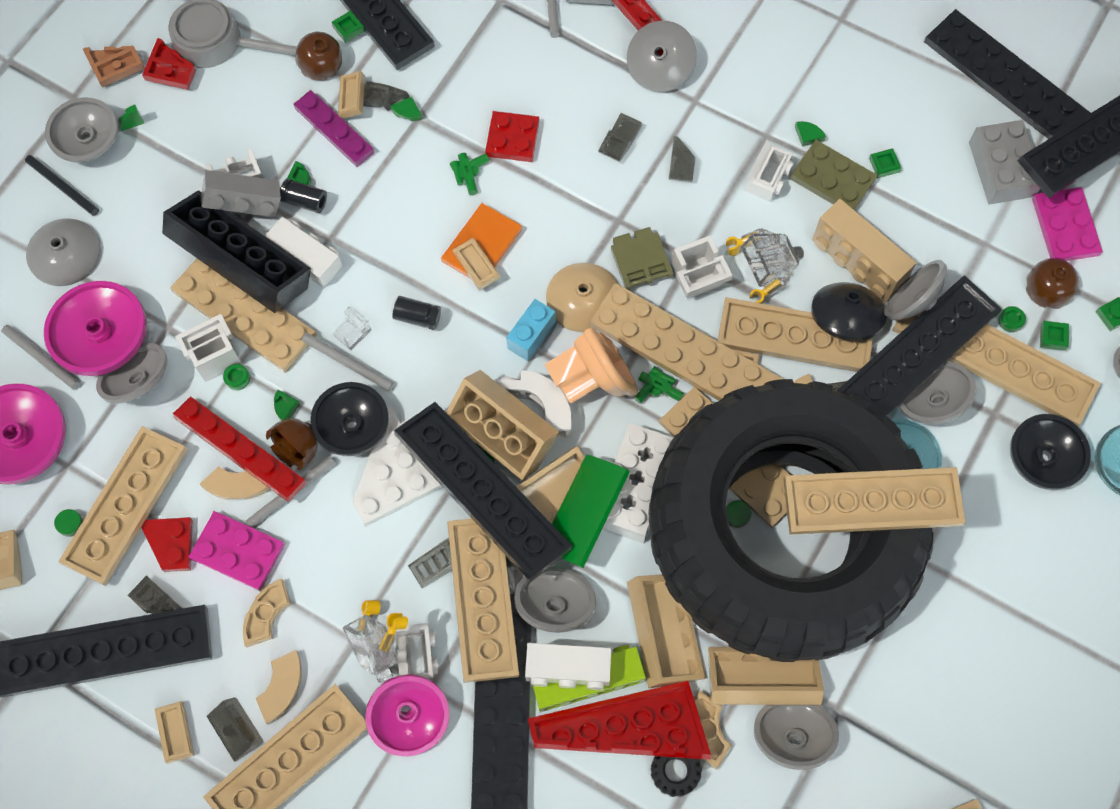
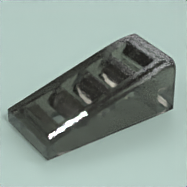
[408,538,452,588]

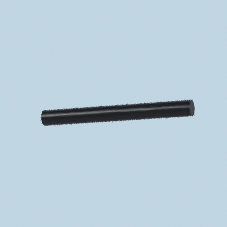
[25,155,99,216]

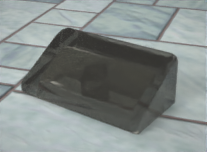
[206,697,263,762]

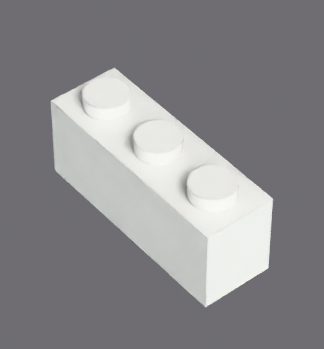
[265,217,343,288]
[525,643,611,690]

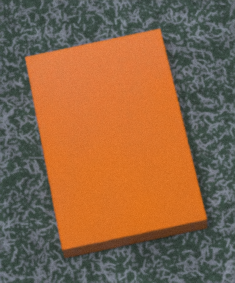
[441,203,522,278]

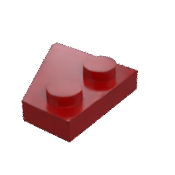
[142,38,196,90]
[141,517,193,572]

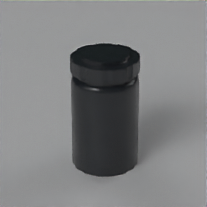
[280,178,327,214]
[392,296,441,330]

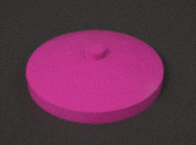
[44,281,147,376]
[0,383,66,485]

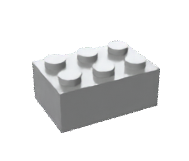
[969,120,1040,205]

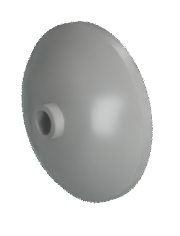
[627,21,697,92]
[45,97,118,162]
[26,218,101,286]
[884,260,947,320]
[96,343,168,403]
[899,361,976,425]
[514,567,596,633]
[754,705,839,770]

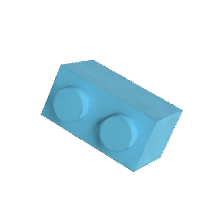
[506,299,556,361]

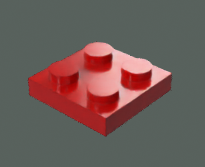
[485,111,540,162]

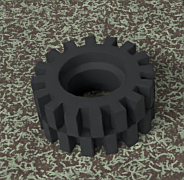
[650,756,702,797]

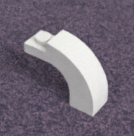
[495,370,571,437]

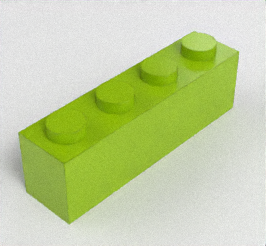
[533,645,646,713]

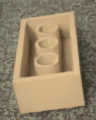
[812,199,917,303]
[446,370,559,480]

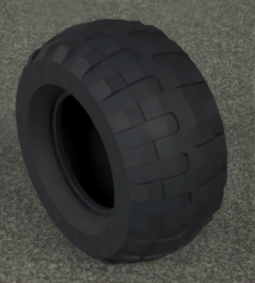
[648,379,934,662]

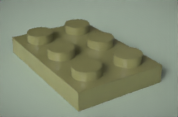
[790,140,878,211]

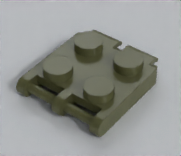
[611,227,673,290]

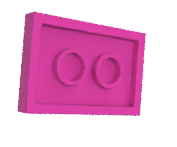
[1032,187,1103,261]
[188,511,285,591]

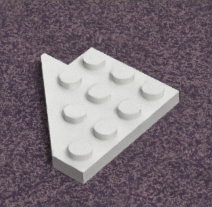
[353,405,443,527]

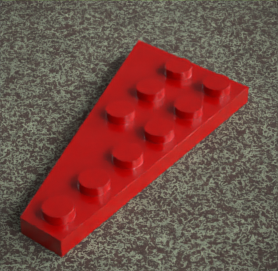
[528,681,711,760]

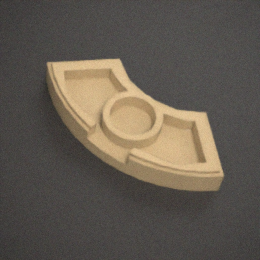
[200,466,269,500]
[243,578,291,648]
[256,650,302,724]
[695,691,732,769]

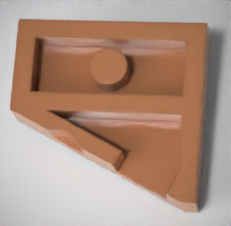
[83,46,145,88]

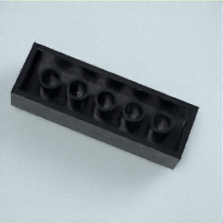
[162,190,311,313]

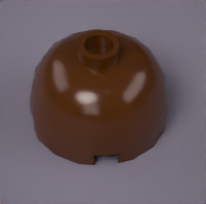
[295,31,342,81]
[1026,258,1080,309]
[266,418,318,470]

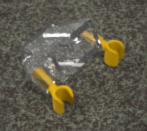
[726,228,804,304]
[342,600,408,683]

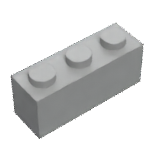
[202,170,281,218]

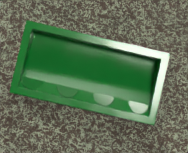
[552,454,630,568]

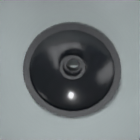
[811,282,887,341]
[310,382,389,456]
[1010,414,1091,490]

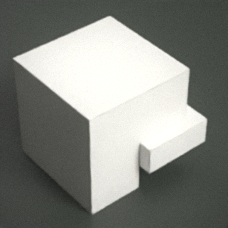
[671,235,733,300]
[175,314,242,382]

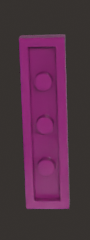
[293,90,374,167]

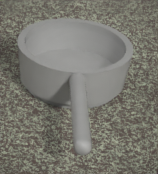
[168,0,297,68]

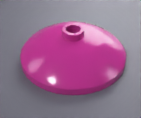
[365,674,449,756]

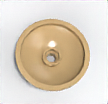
[546,263,618,332]

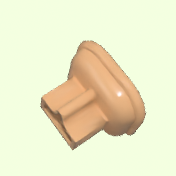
[545,328,638,404]

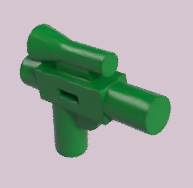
[449,153,489,195]
[634,365,684,404]

